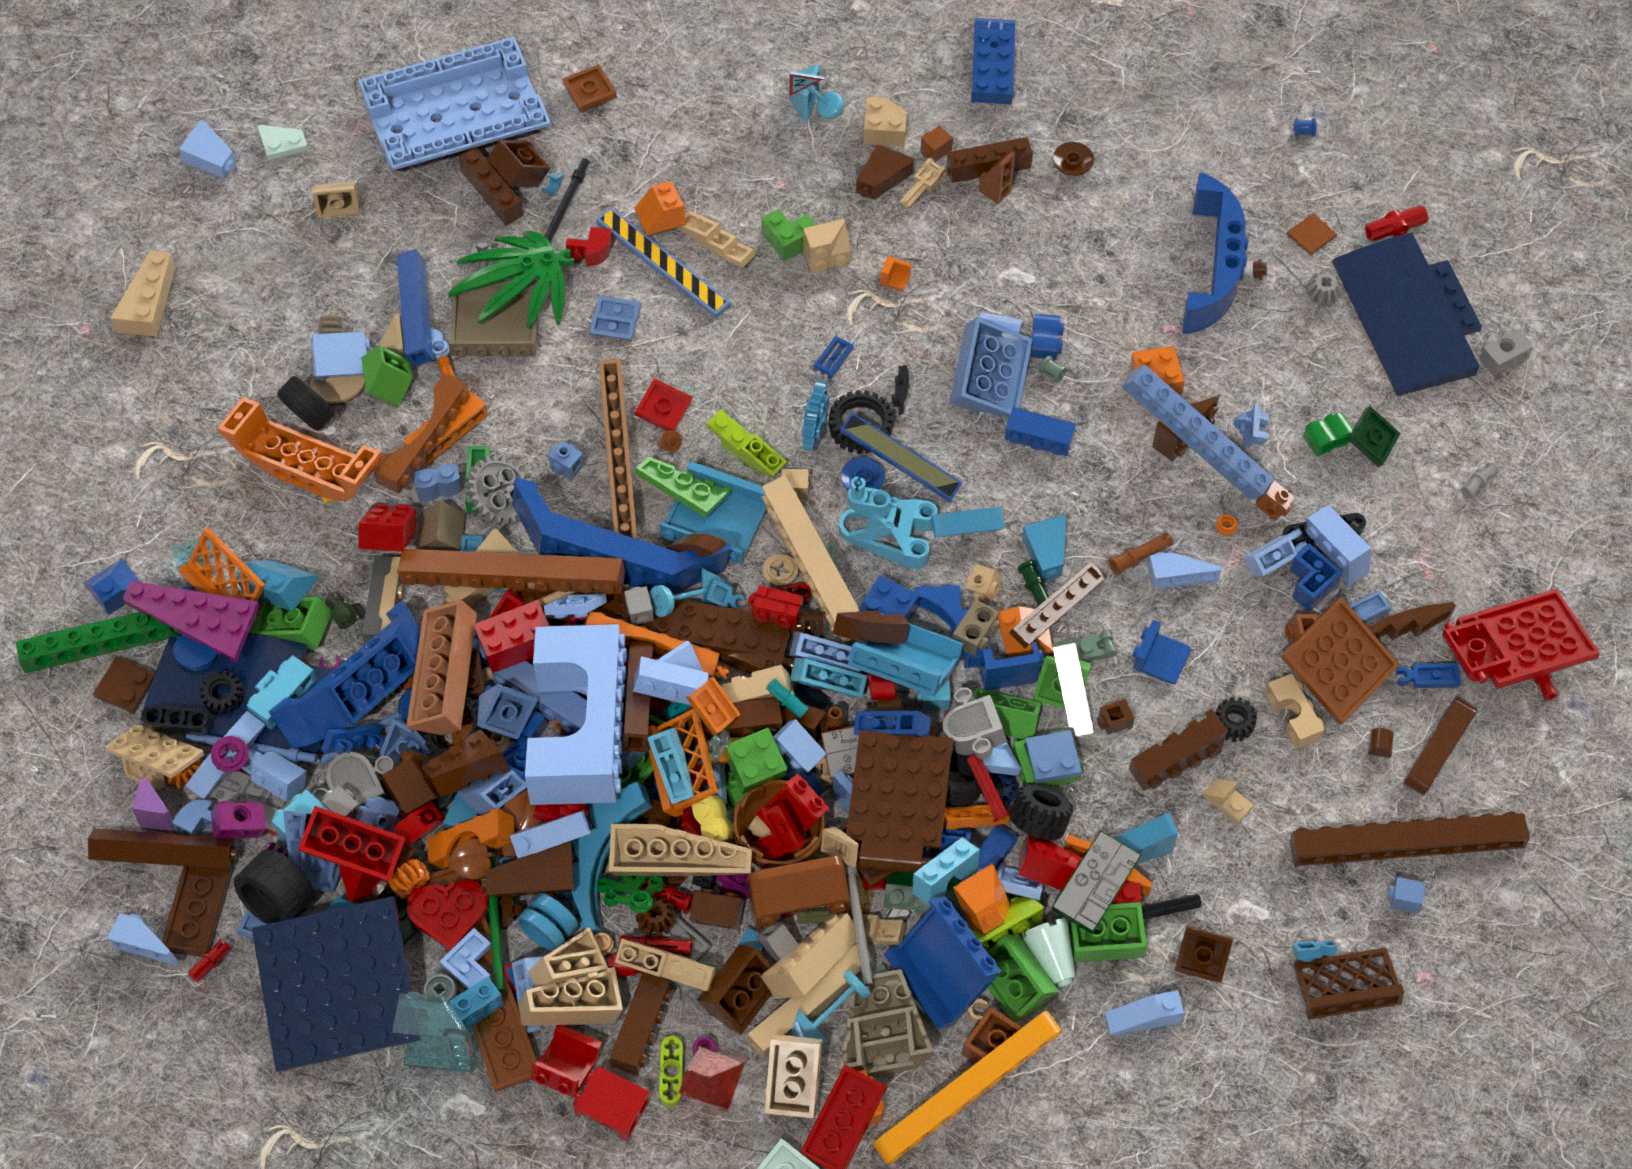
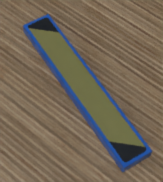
[840,412,962,502]

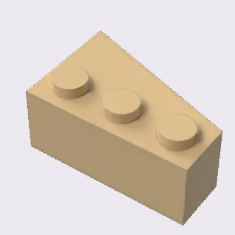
[528,927,608,988]

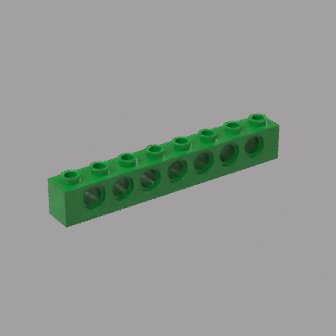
[15,612,182,673]

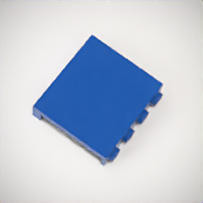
[884,896,1002,1030]

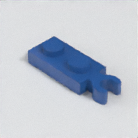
[1396,663,1461,688]

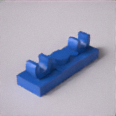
[321,723,385,755]

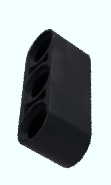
[142,705,213,736]

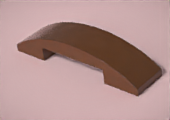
[666,534,727,558]

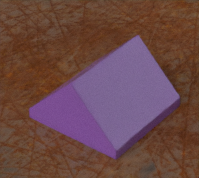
[132,776,175,833]

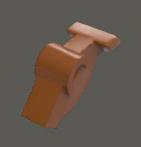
[451,710,473,746]

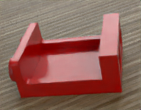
[756,774,830,836]
[531,1025,602,1098]
[573,1066,651,1142]

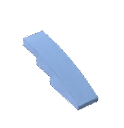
[185,711,266,800]

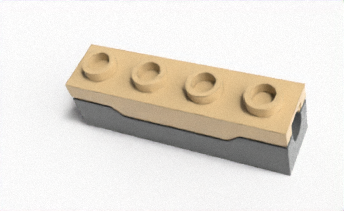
[362,556,404,644]

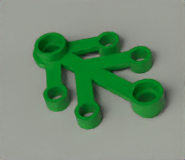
[596,854,664,913]

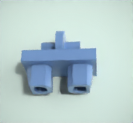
[1233,404,1269,448]

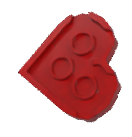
[406,879,489,951]

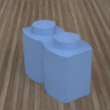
[413,464,462,501]

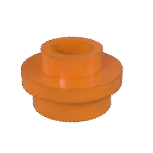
[1216,514,1238,536]

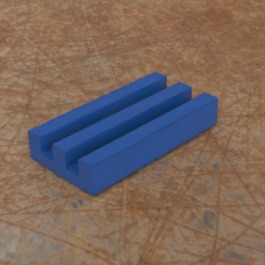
[813,336,854,379]

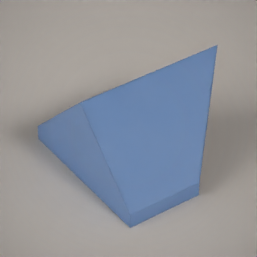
[378,718,433,766]

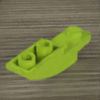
[705,409,787,478]

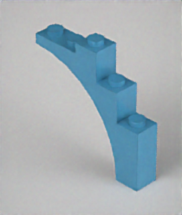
[559,781,653,935]

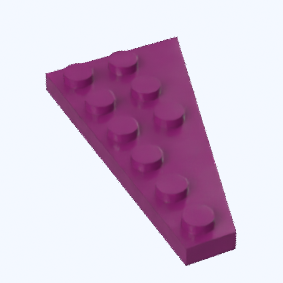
[123,581,260,663]

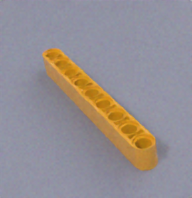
[873,1011,1062,1165]

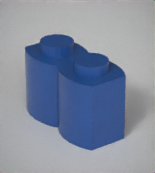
[1031,313,1064,360]

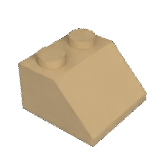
[312,182,360,218]

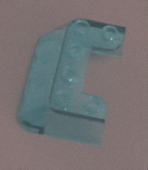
[393,992,477,1072]

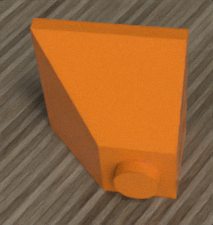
[998,607,1054,658]
[953,864,1010,934]

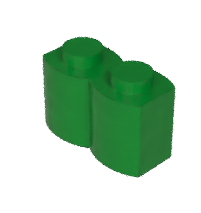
[1303,412,1354,456]

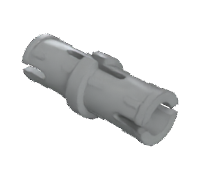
[1461,462,1499,499]

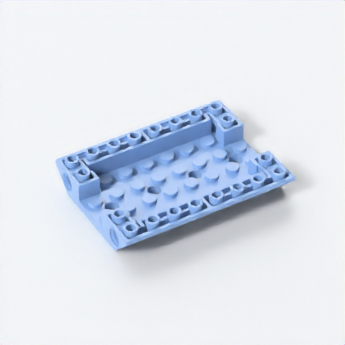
[358,37,551,171]

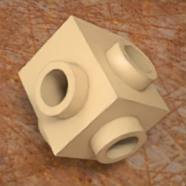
[966,564,1002,602]

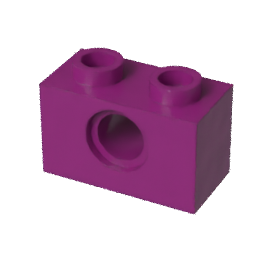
[211,801,266,839]

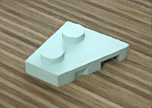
[258,125,308,161]

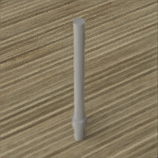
[844,863,873,986]

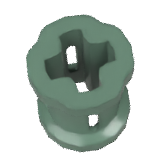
[1038,356,1067,383]

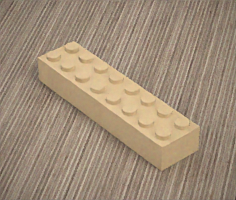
[761,475,860,643]

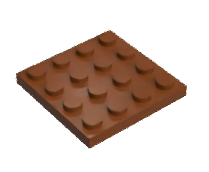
[1280,597,1400,725]

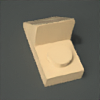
[1202,778,1254,824]

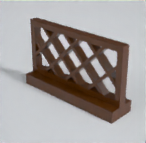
[1293,948,1404,1020]

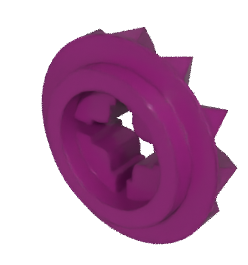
[211,736,249,773]

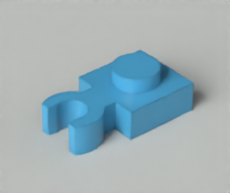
[703,579,745,609]
[1292,940,1337,962]

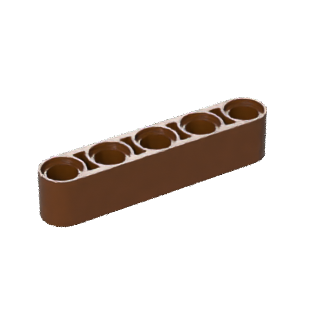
[1404,698,1478,795]

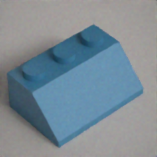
[236,560,319,611]

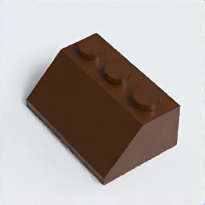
[697,945,772,1035]

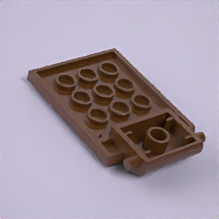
[846,731,954,873]

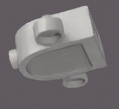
[939,688,1007,759]
[312,752,395,807]

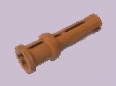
[1108,533,1173,575]

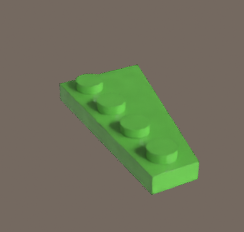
[635,457,732,518]

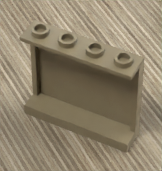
[448,280,538,357]

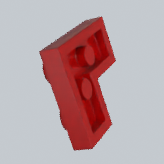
[755,802,805,860]

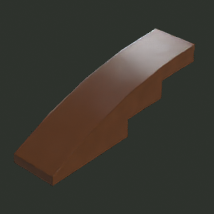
[1368,602,1456,641]

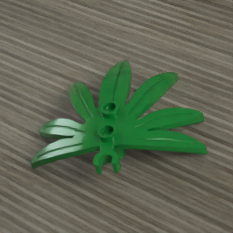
[448,231,574,329]

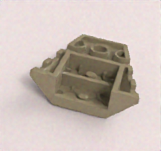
[839,969,935,1077]

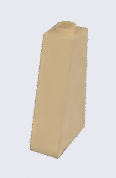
[444,528,519,607]

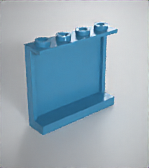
[659,461,767,564]
[848,613,964,696]

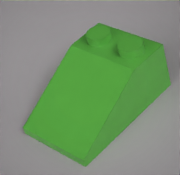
[250,596,332,650]

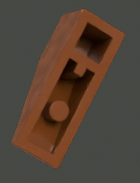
[979,152,1015,204]

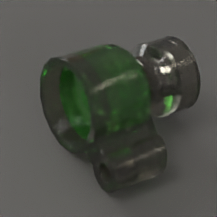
[325,592,365,629]

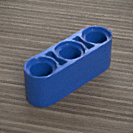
[978,825,1018,870]

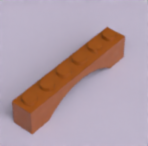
[374,373,469,493]

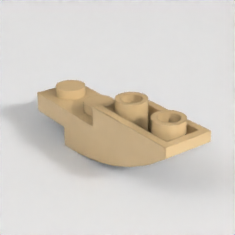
[615,939,716,991]

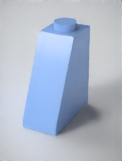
[179,120,236,179]

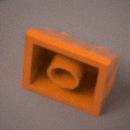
[634,181,686,236]

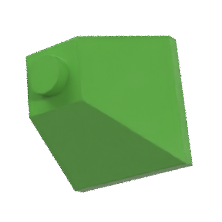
[1033,656,1091,709]

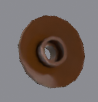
[1053,142,1094,176]

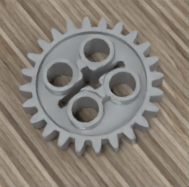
[464,455,531,527]

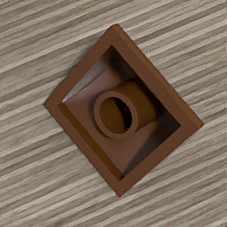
[381,757,438,818]
[1175,926,1233,983]

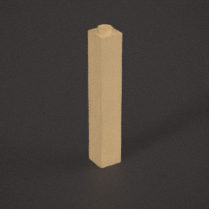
[748,944,872,1060]

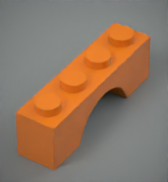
[427,809,514,870]

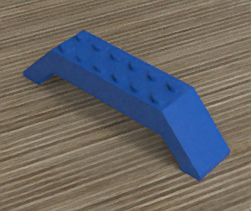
[512,477,731,595]

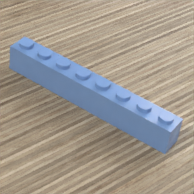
[490,661,648,770]

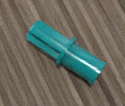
[766,679,809,718]

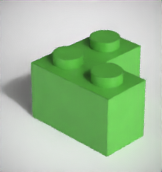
[761,209,816,261]

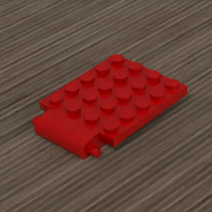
[1442,589,1600,689]

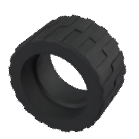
[234,849,314,924]

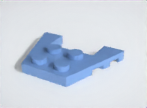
[284,811,340,893]

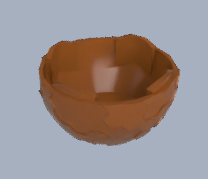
[733,779,825,869]

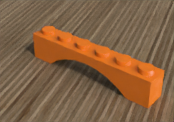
[583,611,719,679]

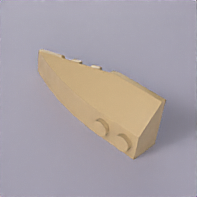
[609,824,752,876]

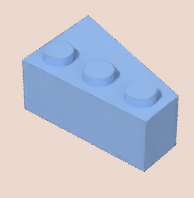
[1306,505,1371,587]

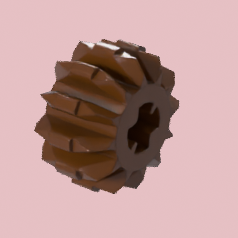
[635,895,676,937]

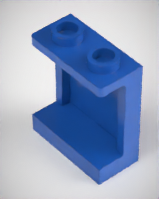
[979,642,1044,690]

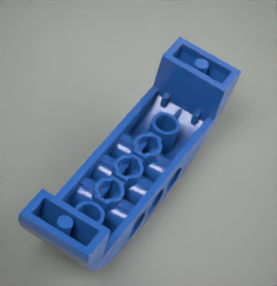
[1182,173,1248,334]

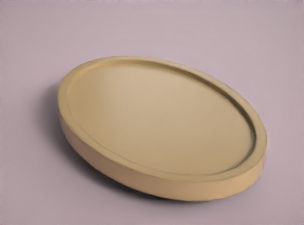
[309,376,365,404]

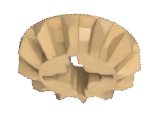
[763,554,798,587]

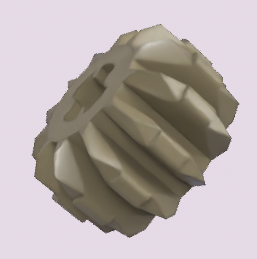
[318,315,342,334]

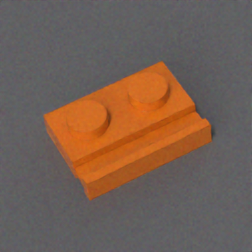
[686,677,740,735]

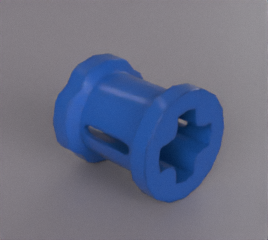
[1293,118,1317,137]

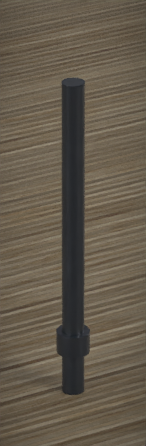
[545,158,590,243]

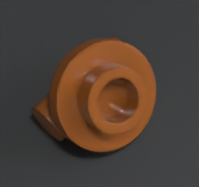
[657,430,682,452]

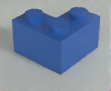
[1290,544,1343,611]

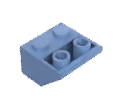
[458,770,527,816]

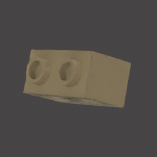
[953,599,1000,657]

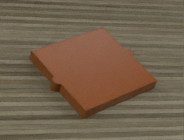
[1287,213,1337,255]

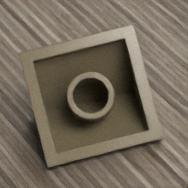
[417,501,466,551]

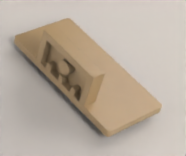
[105,724,204,790]

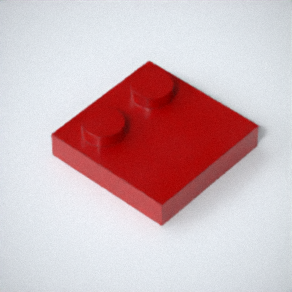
[634,378,693,431]

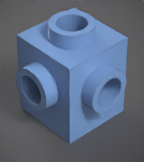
[548,440,584,480]

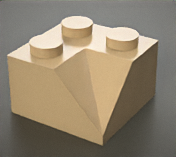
[864,97,907,147]
[803,219,851,273]

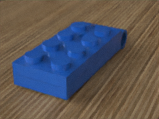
[971,18,1015,104]

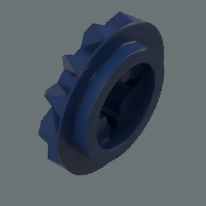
[982,773,1019,806]

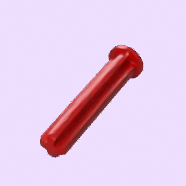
[967,754,1011,822]

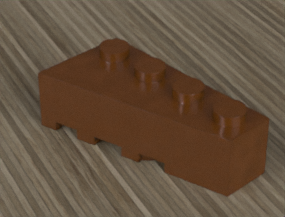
[1129,709,1227,791]

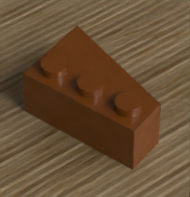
[421,729,510,797]

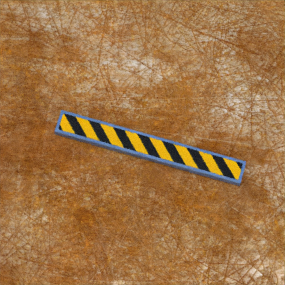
[596,207,731,318]

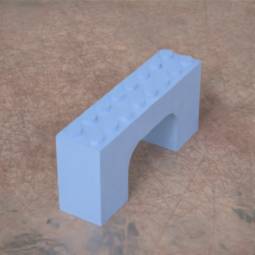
[525,624,627,805]

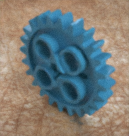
[802,380,830,451]

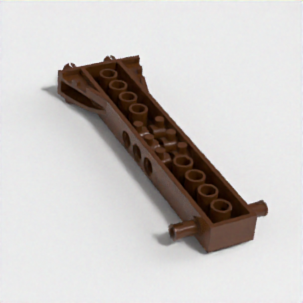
[520,589,815,674]

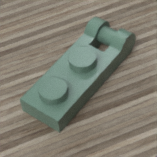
[1052,631,1118,662]

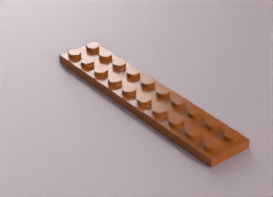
[425,868,537,1093]

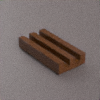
[800,612,824,639]

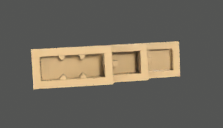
[678,210,756,268]

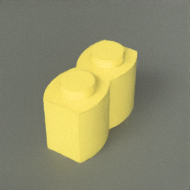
[692,796,735,843]

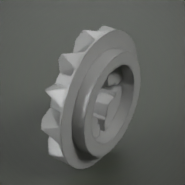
[466,240,498,269]

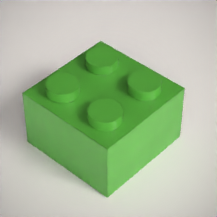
[723,728,788,794]

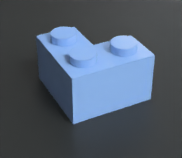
[773,719,827,773]

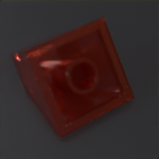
[679,1046,745,1109]

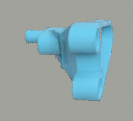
[839,477,937,569]

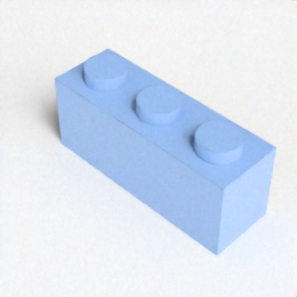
[789,633,860,673]
[633,656,708,706]

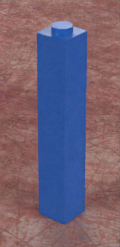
[397,249,433,366]

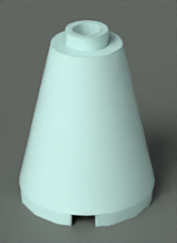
[1022,918,1076,988]

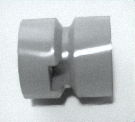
[424,974,458,1016]

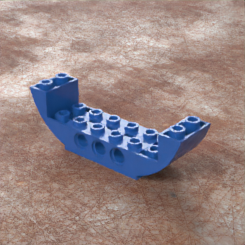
[268,600,421,748]

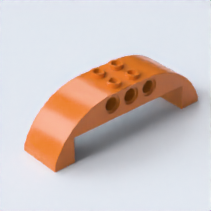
[217,397,382,501]

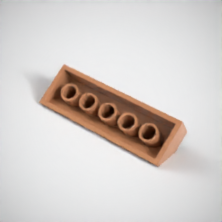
[406,600,477,735]

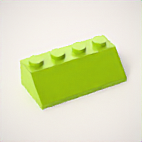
[968,896,1044,951]

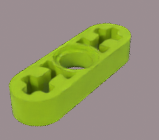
[659,1036,683,1108]

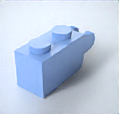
[1243,529,1307,576]
[242,749,306,802]

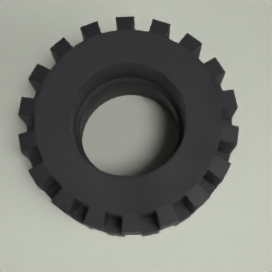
[1009,784,1074,840]

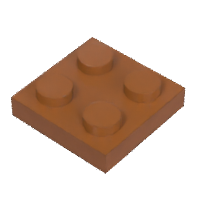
[562,64,617,112]

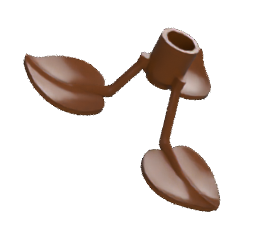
[448,790,557,897]

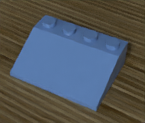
[949,317,1033,417]

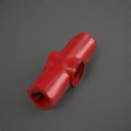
[1364,205,1429,242]

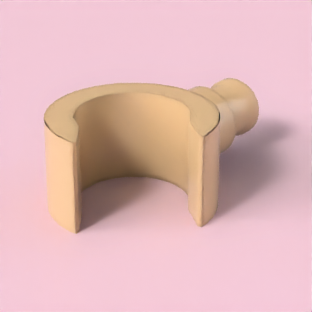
[968,999,988,1024]

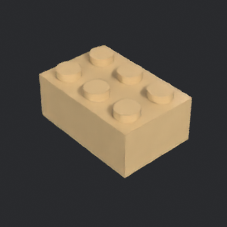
[764,1034,823,1118]

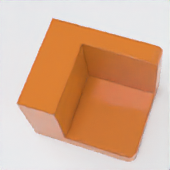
[880,256,911,291]

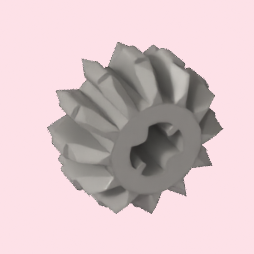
[1307,270,1343,307]

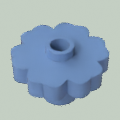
[355,796,400,834]

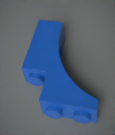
[914,584,987,668]

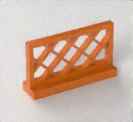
[178,528,266,601]
[647,709,718,817]

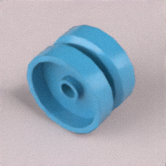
[516,893,578,952]

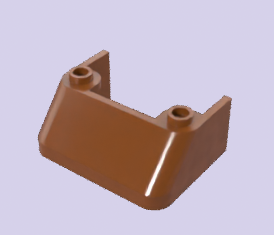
[748,856,850,933]

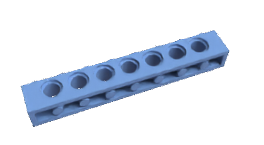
[1121,364,1274,500]

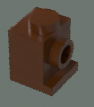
[1097,699,1135,735]

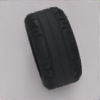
[277,376,334,431]
[946,750,982,807]

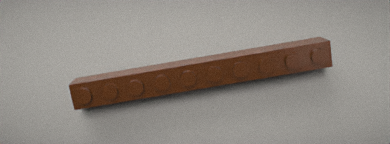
[1289,811,1530,866]

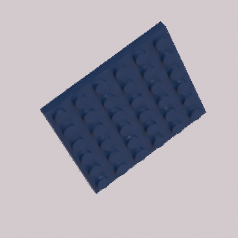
[252,896,421,1072]

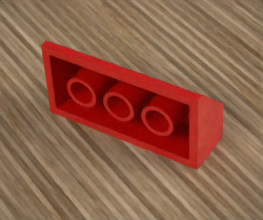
[298,806,406,882]

